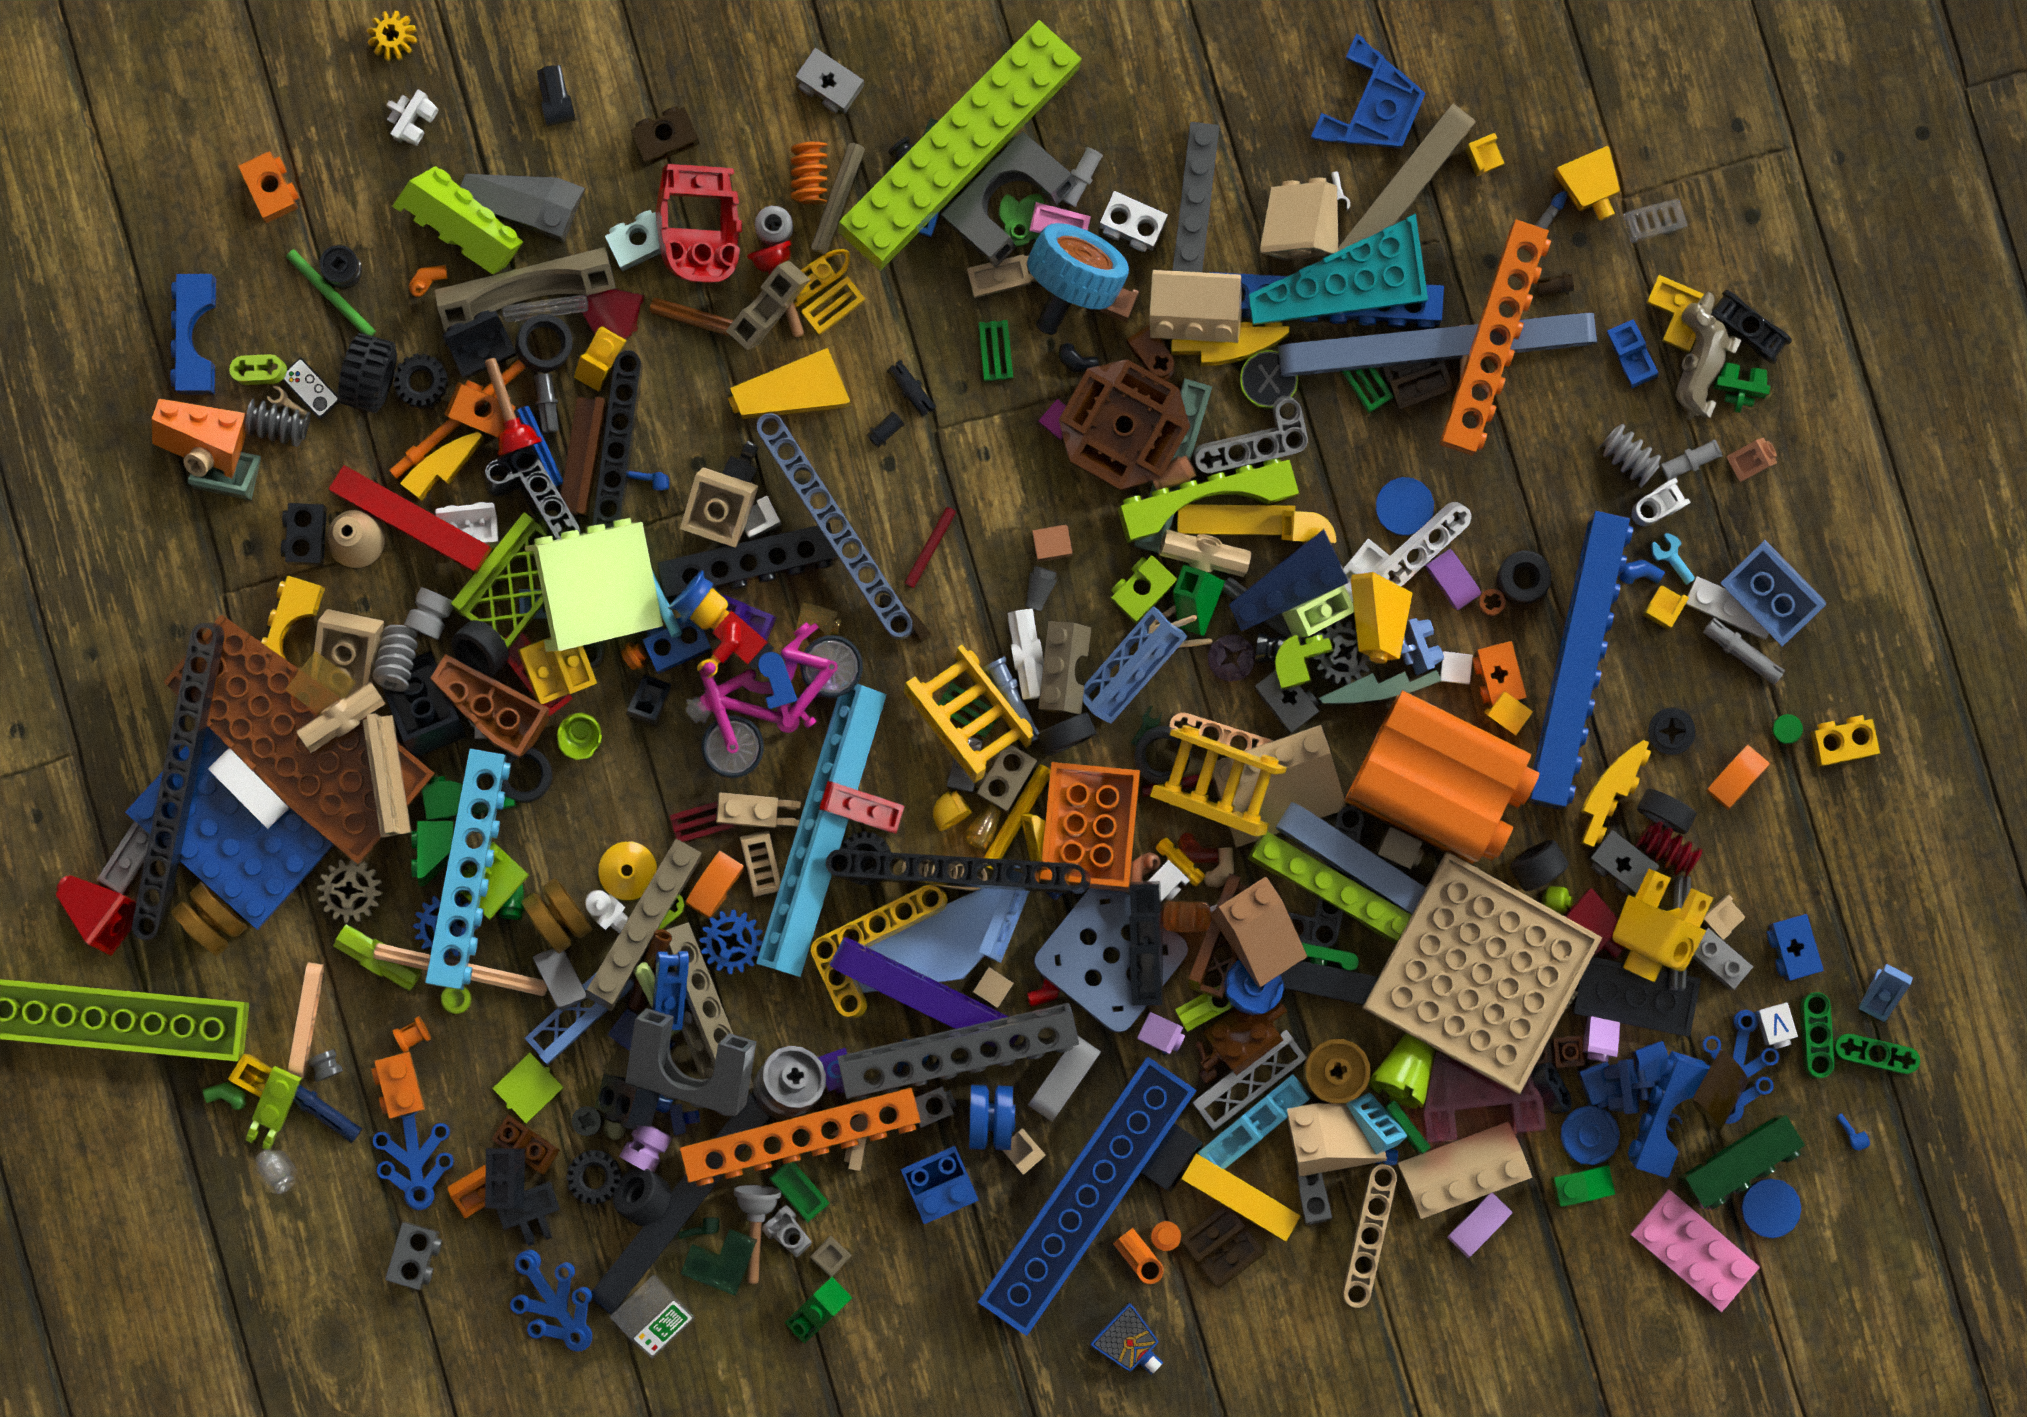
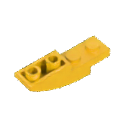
[1171,322,1289,367]
[1580,740,1651,848]

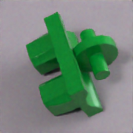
[1713,362,1771,413]

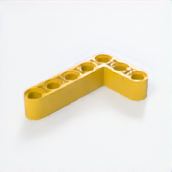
[811,885,948,1018]

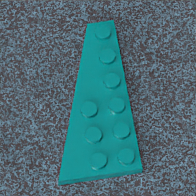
[1248,213,1428,325]

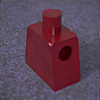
[1565,888,1625,959]

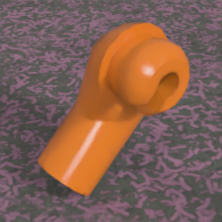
[409,265,448,297]

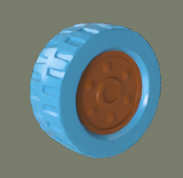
[1027,223,1129,335]

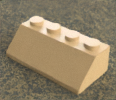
[1398,1122,1532,1219]

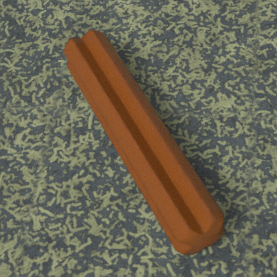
[649,297,733,336]

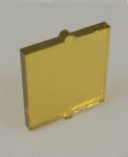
[285,651,357,716]

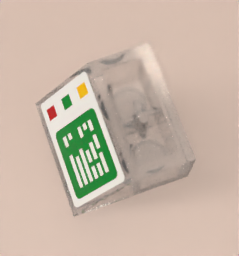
[610,1274,696,1359]

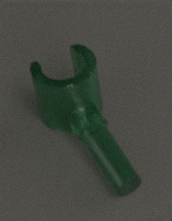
[1131,706,1163,746]
[679,1217,720,1239]

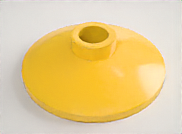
[598,842,657,901]

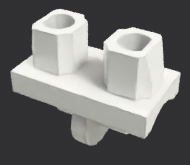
[386,89,439,146]
[585,890,629,934]

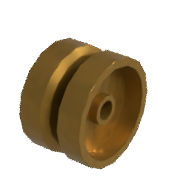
[521,877,593,954]
[171,882,247,957]
[1303,1039,1370,1104]

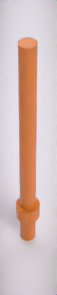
[389,359,526,479]

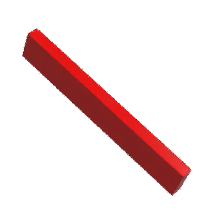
[328,465,492,574]

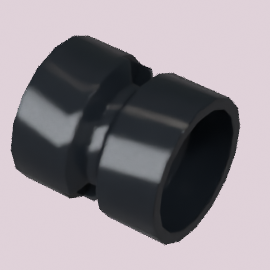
[320,245,363,289]

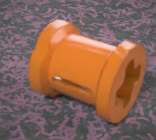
[392,1016,431,1053]

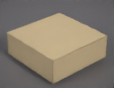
[973,967,1014,1008]

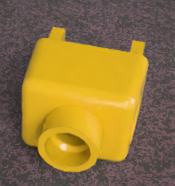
[1612,868,1713,982]

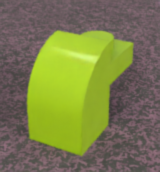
[1275,635,1333,690]

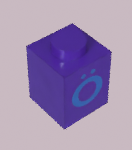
[817,1048,848,1095]

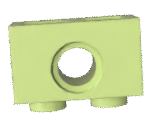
[1282,585,1354,638]

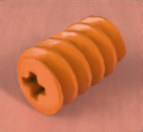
[791,141,828,205]

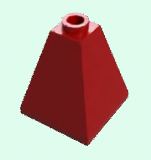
[56,875,136,956]

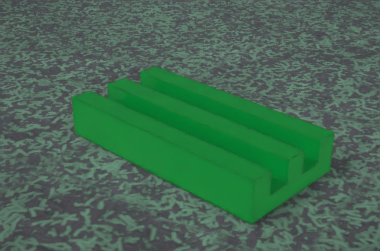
[978,320,1013,382]
[1341,368,1394,414]
[937,682,998,739]
[1384,1100,1431,1154]

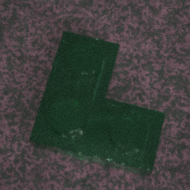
[680,1229,757,1296]

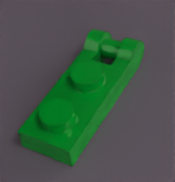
[1302,943,1359,971]

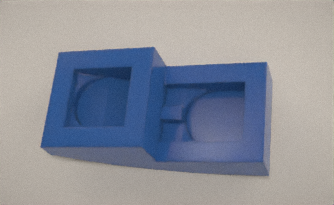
[1607,319,1659,388]

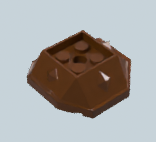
[1059,359,1190,491]

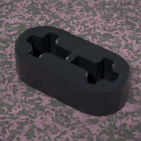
[1532,1062,1572,1114]

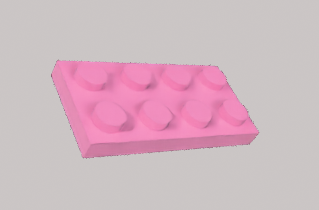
[1630,1189,1760,1312]

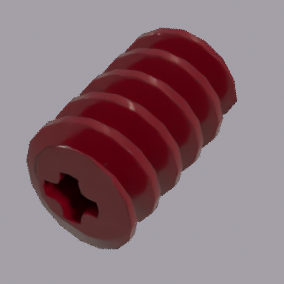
[1635,821,1703,879]

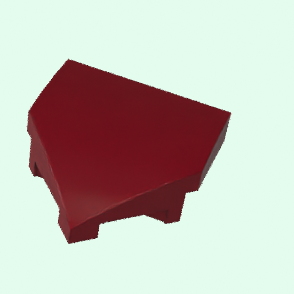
[576,288,645,340]

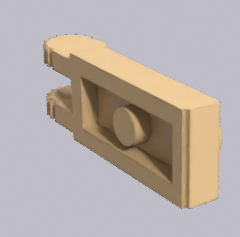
[967,254,1037,298]
[716,792,801,828]

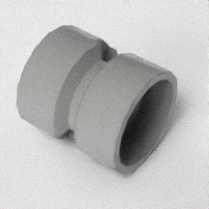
[404,587,453,640]

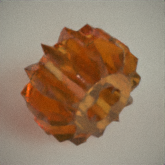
[1162,900,1212,933]

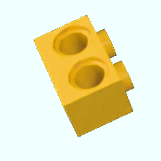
[1810,715,1880,767]

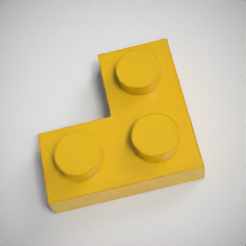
[1646,275,1704,353]

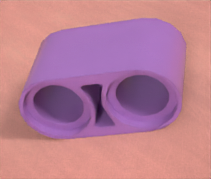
[1425,549,1481,611]

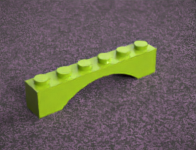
[1117,457,1299,543]
[1247,831,1411,945]

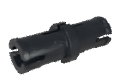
[887,360,937,418]

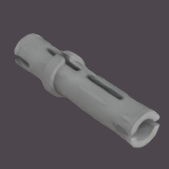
[1703,618,1785,685]

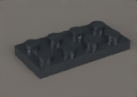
[1573,957,1701,1037]

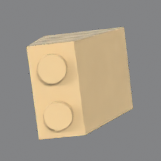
[1260,178,1338,261]

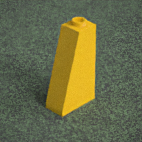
[728,348,851,419]

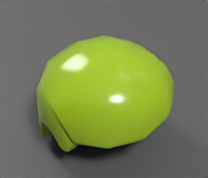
[557,712,602,760]

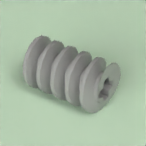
[1597,424,1661,488]
[373,625,418,692]

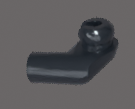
[1058,343,1099,373]

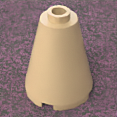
[326,509,386,568]

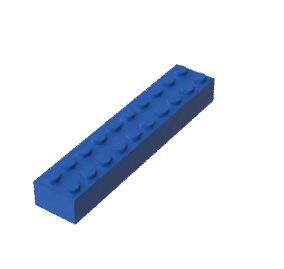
[1526,511,1633,810]
[978,1056,1197,1336]

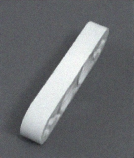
[1376,502,1471,586]

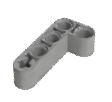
[1193,396,1308,473]

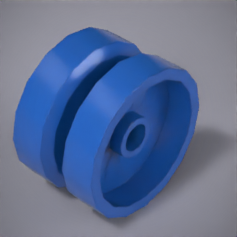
[969,1085,1015,1150]

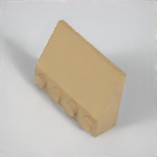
[1212,725,1346,848]

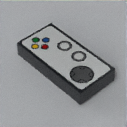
[283,357,339,420]

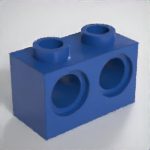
[642,617,712,674]

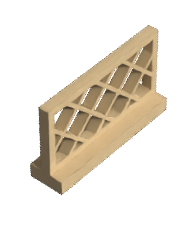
[363,713,411,838]

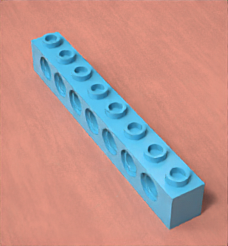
[425,749,511,990]

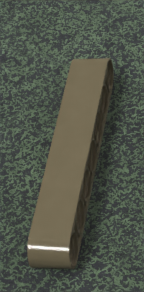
[1338,103,1476,251]

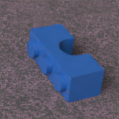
[1577,1041,1669,1109]

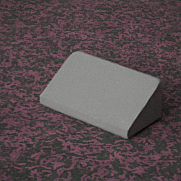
[533,948,587,1011]

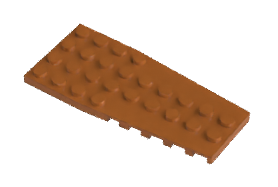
[164,615,435,865]

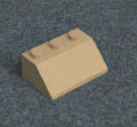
[1150,270,1242,343]

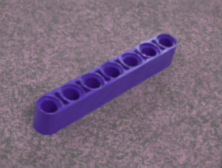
[830,937,1019,1047]

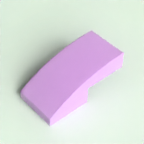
[1447,1193,1513,1258]

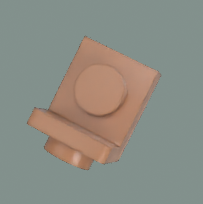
[1726,438,1777,482]

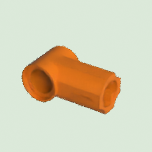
[1113,1228,1164,1284]

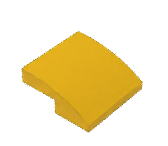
[518,637,597,704]

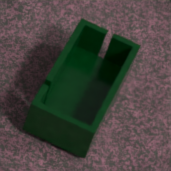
[1678,1115,1806,1210]

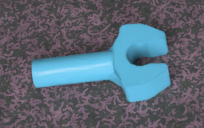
[1651,533,1696,585]

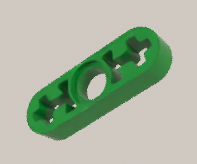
[1834,1034,1920,1074]

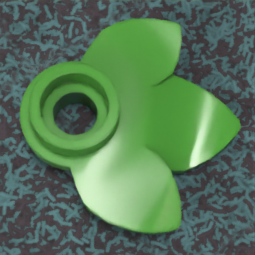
[999,194,1044,247]

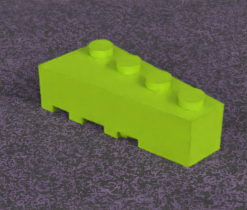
[392,166,523,275]

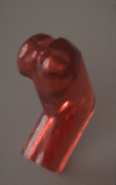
[1178,833,1218,863]

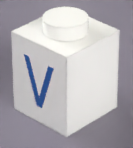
[1755,1003,1798,1049]

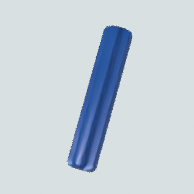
[515,406,563,487]

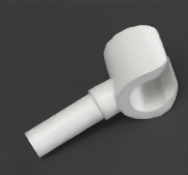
[1331,171,1350,210]

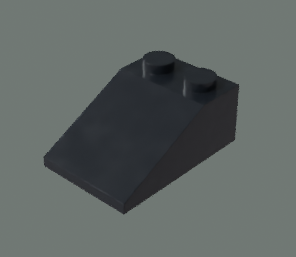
[382,651,466,757]

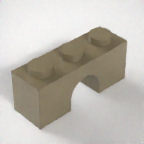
[726,260,811,350]
[1038,621,1091,715]

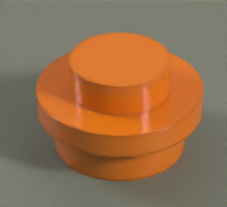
[621,642,648,670]
[1151,1221,1181,1251]

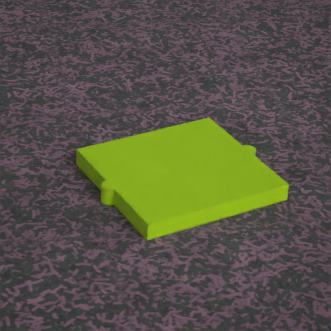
[492,1052,564,1124]

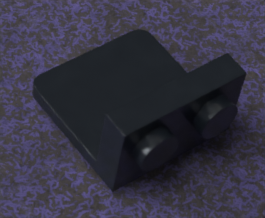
[442,310,517,380]

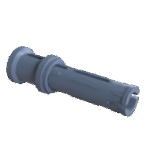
[982,656,1039,741]

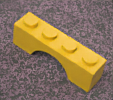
[261,576,325,660]

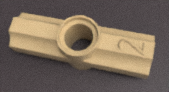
[1159,529,1251,577]
[296,682,385,753]

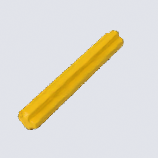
[984,764,1051,870]

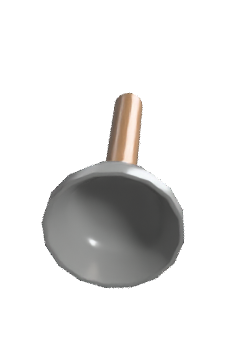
[734,1185,781,1284]

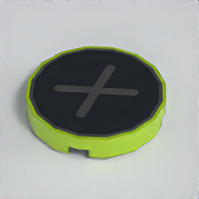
[1239,350,1298,409]

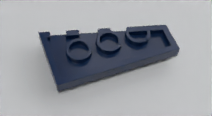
[1229,528,1349,631]

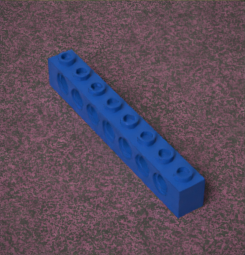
[1209,272,1444,329]

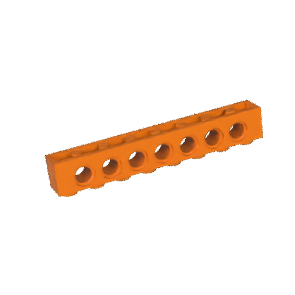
[1439,219,1551,456]
[680,1088,921,1187]

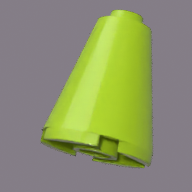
[1368,1033,1436,1109]

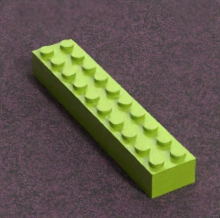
[838,20,1082,271]
[0,979,249,1061]

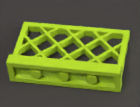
[451,512,546,649]

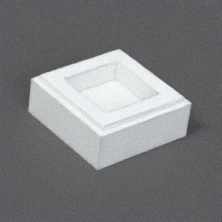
[1440,652,1473,685]

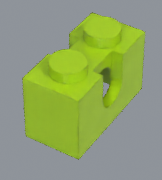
[1111,555,1178,624]

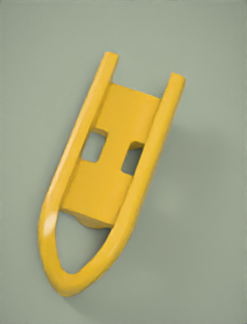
[794,249,850,308]

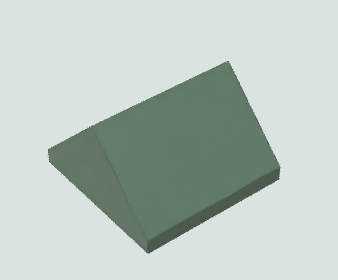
[188,452,261,501]

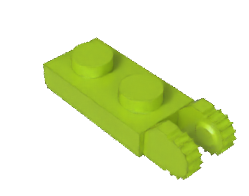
[246,1066,302,1151]

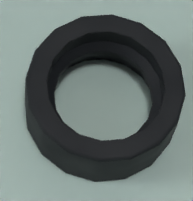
[515,314,572,373]
[452,620,509,677]
[1037,713,1096,756]
[1134,726,1191,785]
[501,748,553,803]
[1637,788,1697,835]

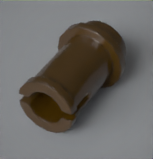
[1537,272,1574,297]

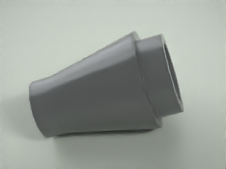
[1025,566,1057,611]

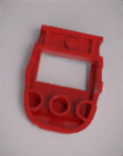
[655,164,742,283]

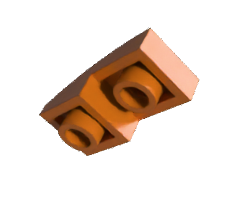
[1706,745,1770,810]
[685,851,744,919]

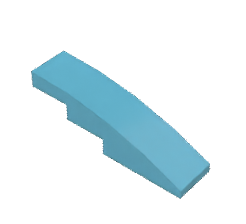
[1198,1074,1312,1169]

